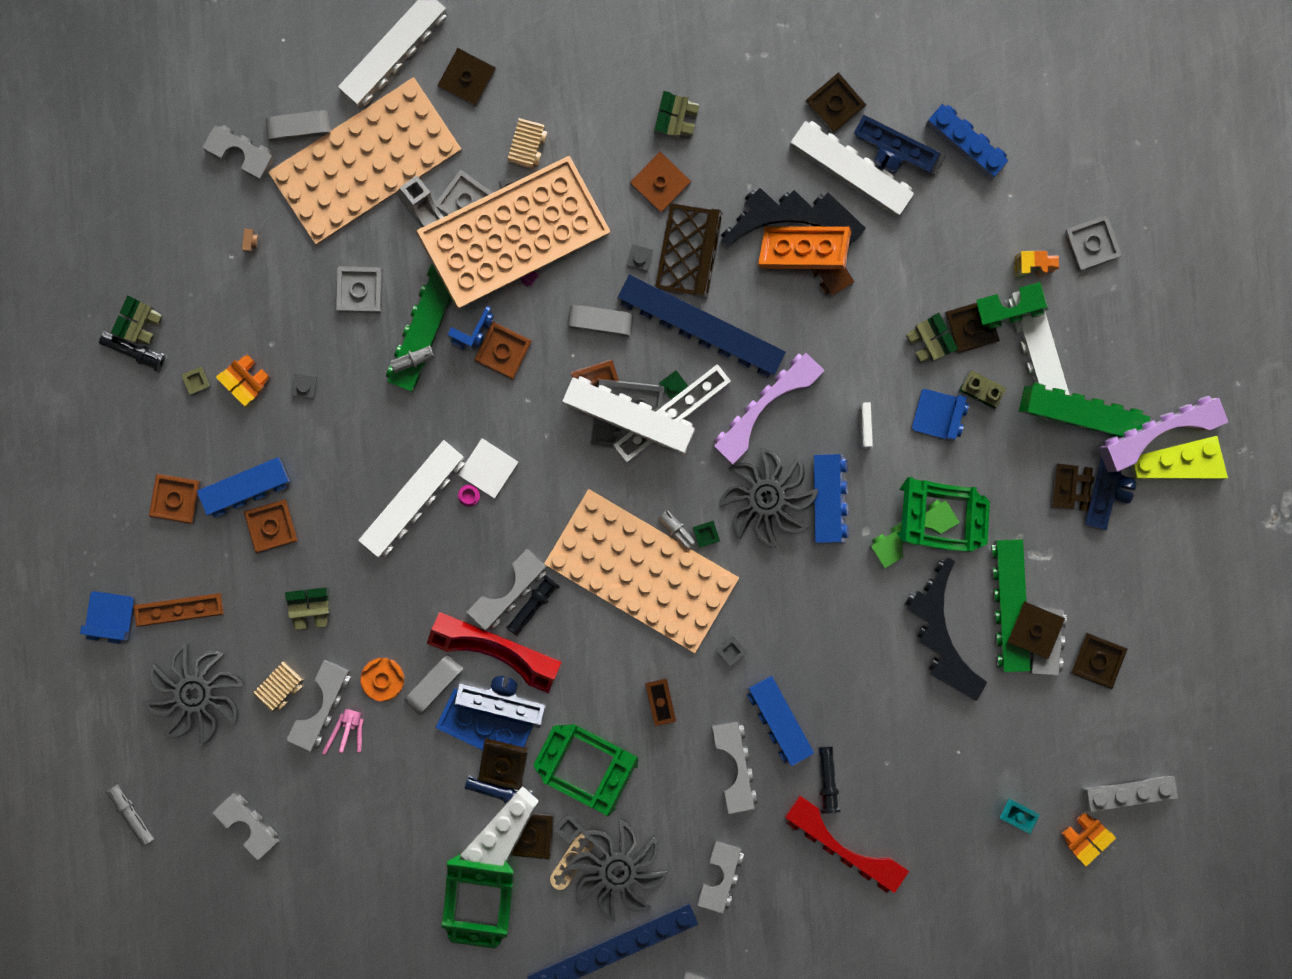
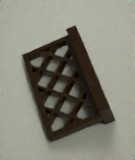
[655,203,723,299]

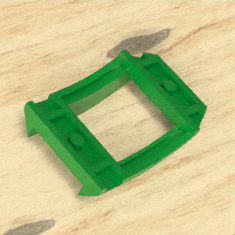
[897,477,990,552]
[533,724,639,817]
[441,854,513,949]

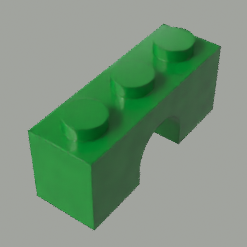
[976,282,1049,330]

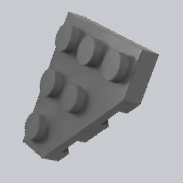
[590,379,664,447]

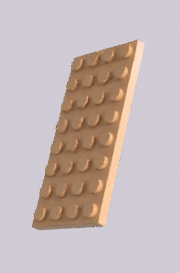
[268,77,462,245]
[416,156,611,310]
[544,489,739,653]

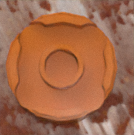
[360,658,404,701]

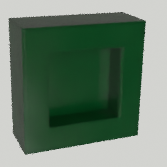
[659,370,688,400]
[692,521,720,548]

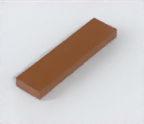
[133,593,224,627]

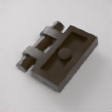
[1051,463,1094,511]

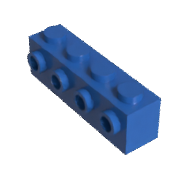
[926,104,1009,181]
[814,454,849,544]
[197,457,291,518]
[747,676,814,766]

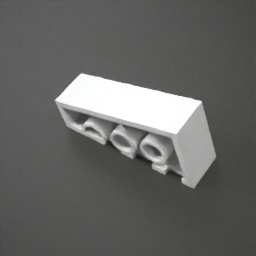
[461,786,539,866]

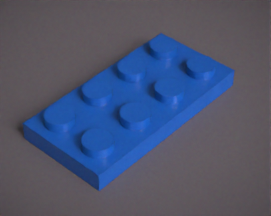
[435,688,533,750]

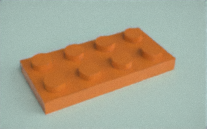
[758,226,851,269]

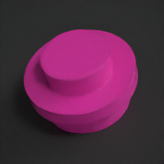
[458,485,480,507]

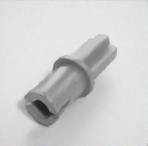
[390,345,435,373]
[658,510,695,549]

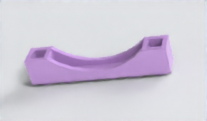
[714,353,825,465]
[1099,396,1228,472]

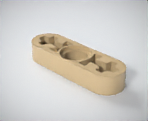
[550,832,594,890]

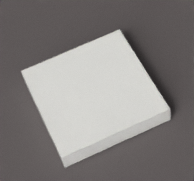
[859,402,873,450]
[458,438,519,499]

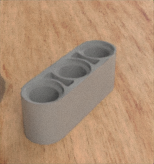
[266,110,331,141]
[567,305,633,336]
[404,654,463,715]

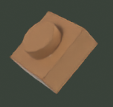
[242,228,258,253]

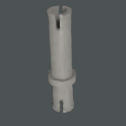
[106,784,154,847]

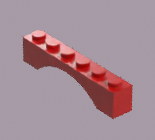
[426,612,561,694]
[784,795,910,894]

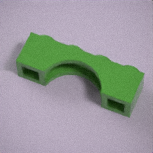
[870,499,960,569]

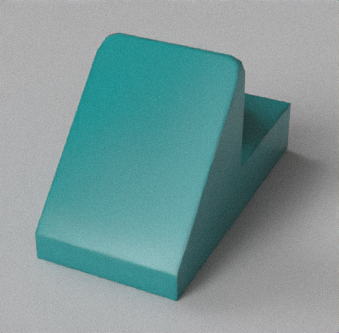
[999,799,1040,834]

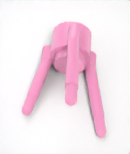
[322,709,364,755]

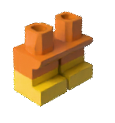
[1014,251,1059,278]
[216,355,271,408]
[1061,812,1116,867]

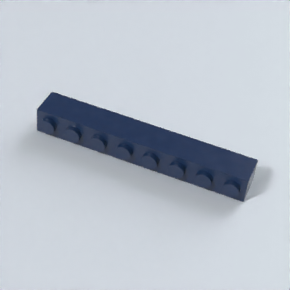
[617,274,786,378]
[527,902,698,979]

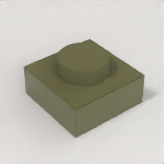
[181,366,211,395]

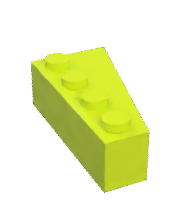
[1130,436,1228,480]

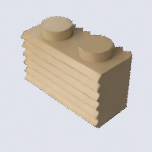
[507,118,548,170]
[253,662,304,712]

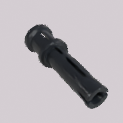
[99,331,166,372]
[506,575,560,636]
[819,747,841,814]

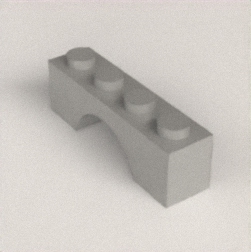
[397,176,443,228]
[467,549,546,631]
[287,660,351,752]
[712,721,758,814]
[1084,775,1178,812]

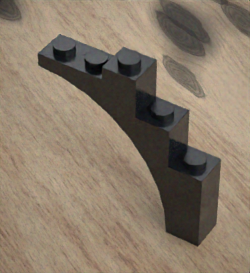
[721,188,866,249]
[905,557,988,701]

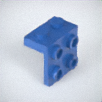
[448,306,494,351]
[912,389,969,441]
[80,591,134,644]

